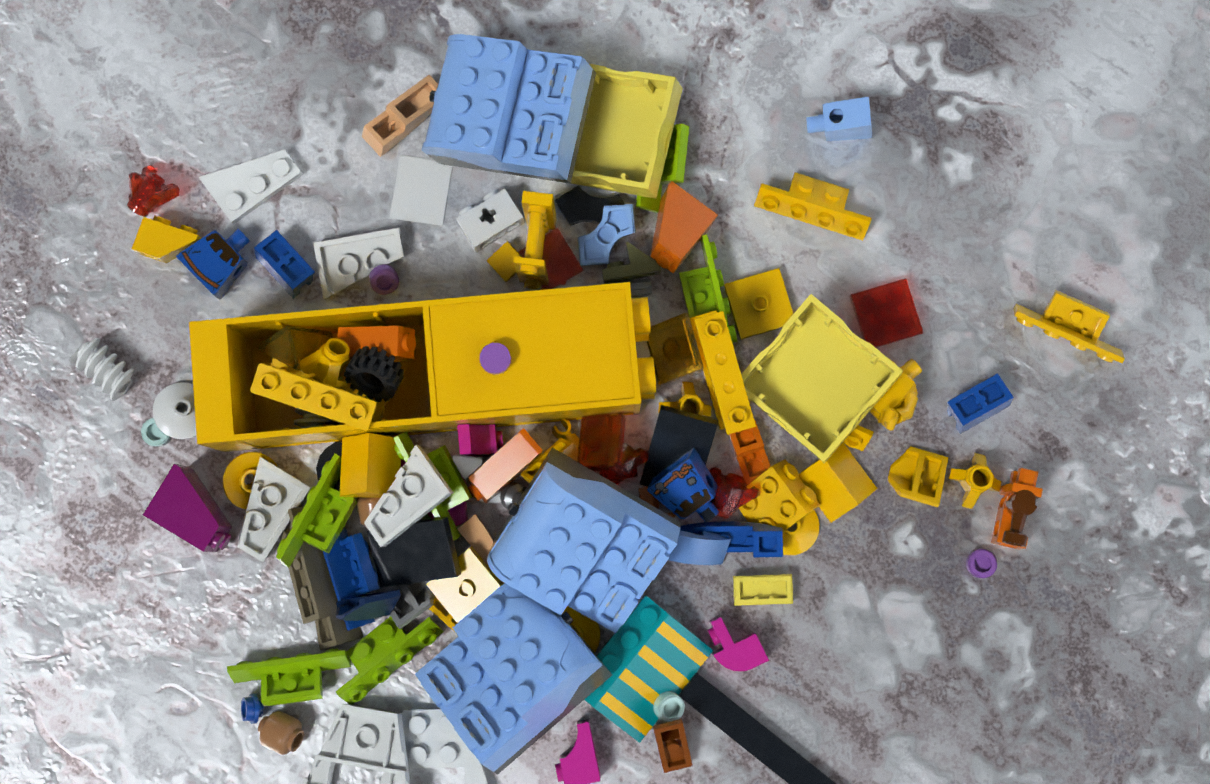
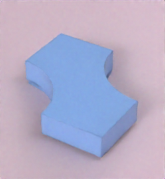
[578,204,636,266]

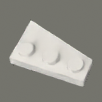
[199,149,303,224]
[313,228,405,300]
[364,444,454,547]
[237,456,311,562]

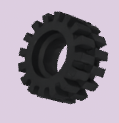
[344,346,404,402]

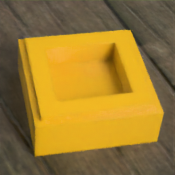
[486,241,522,282]

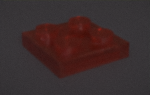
[849,278,923,348]

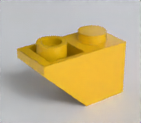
[132,215,201,263]

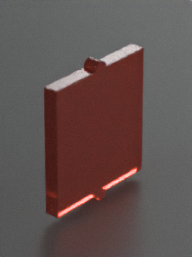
[518,228,584,290]

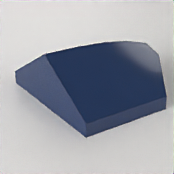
[336,590,401,621]

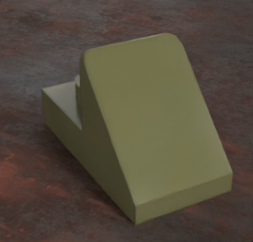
[602,242,661,284]

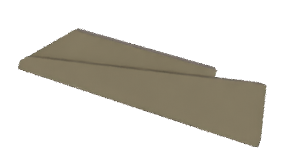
[281,506,363,650]

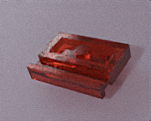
[577,412,626,472]

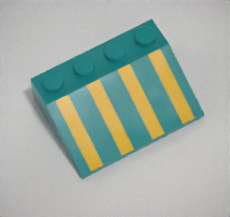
[584,595,713,743]

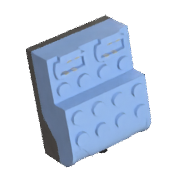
[422,34,596,184]
[487,447,681,633]
[415,583,612,775]

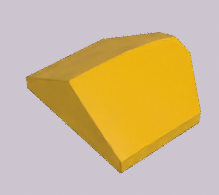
[887,446,949,507]

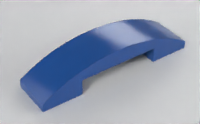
[680,521,783,558]

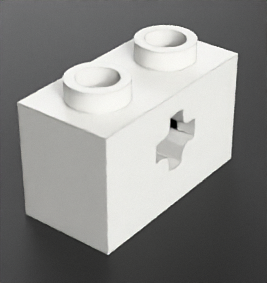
[456,189,525,253]

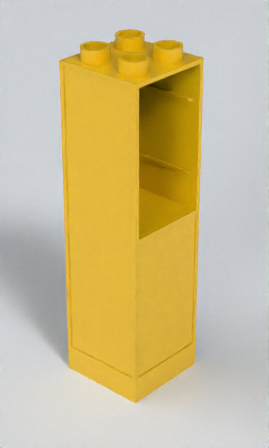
[189,282,656,452]

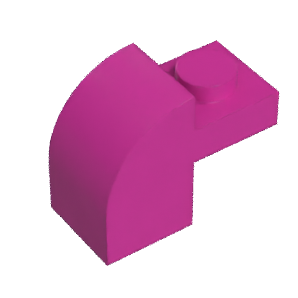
[707,616,769,671]

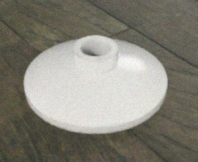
[153,382,197,440]

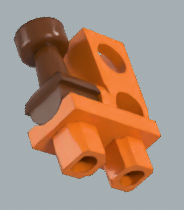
[991,468,1043,550]

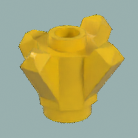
[300,338,350,387]
[658,381,712,417]
[949,453,1002,509]

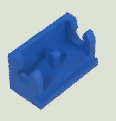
[254,230,315,299]
[947,373,1014,434]

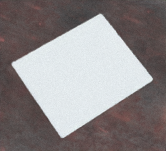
[389,155,452,226]

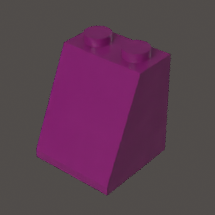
[143,464,232,552]

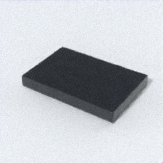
[640,405,718,486]
[367,517,461,587]

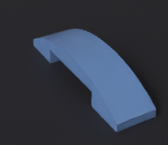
[668,530,731,565]

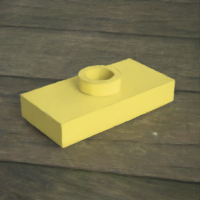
[733,574,793,606]

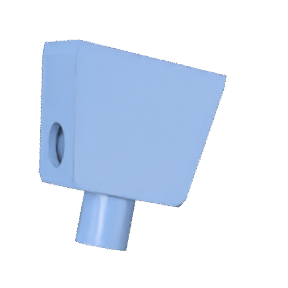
[806,97,872,141]

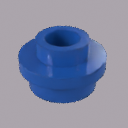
[241,694,264,724]

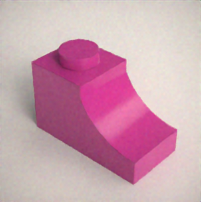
[457,424,504,457]
[555,719,601,784]

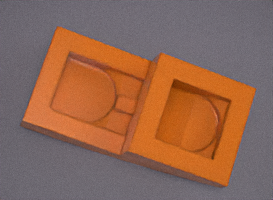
[729,419,771,486]

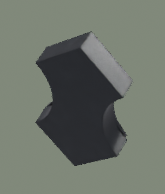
[555,185,625,226]

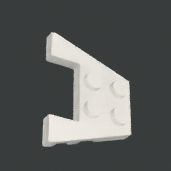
[302,704,411,784]
[380,708,489,784]

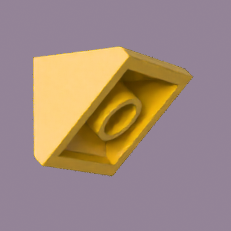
[340,433,401,498]
[799,443,878,523]

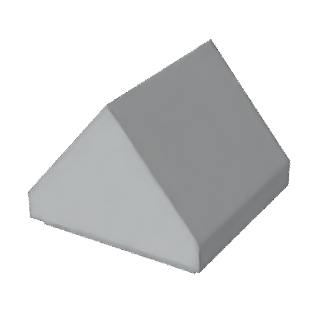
[453,454,483,481]

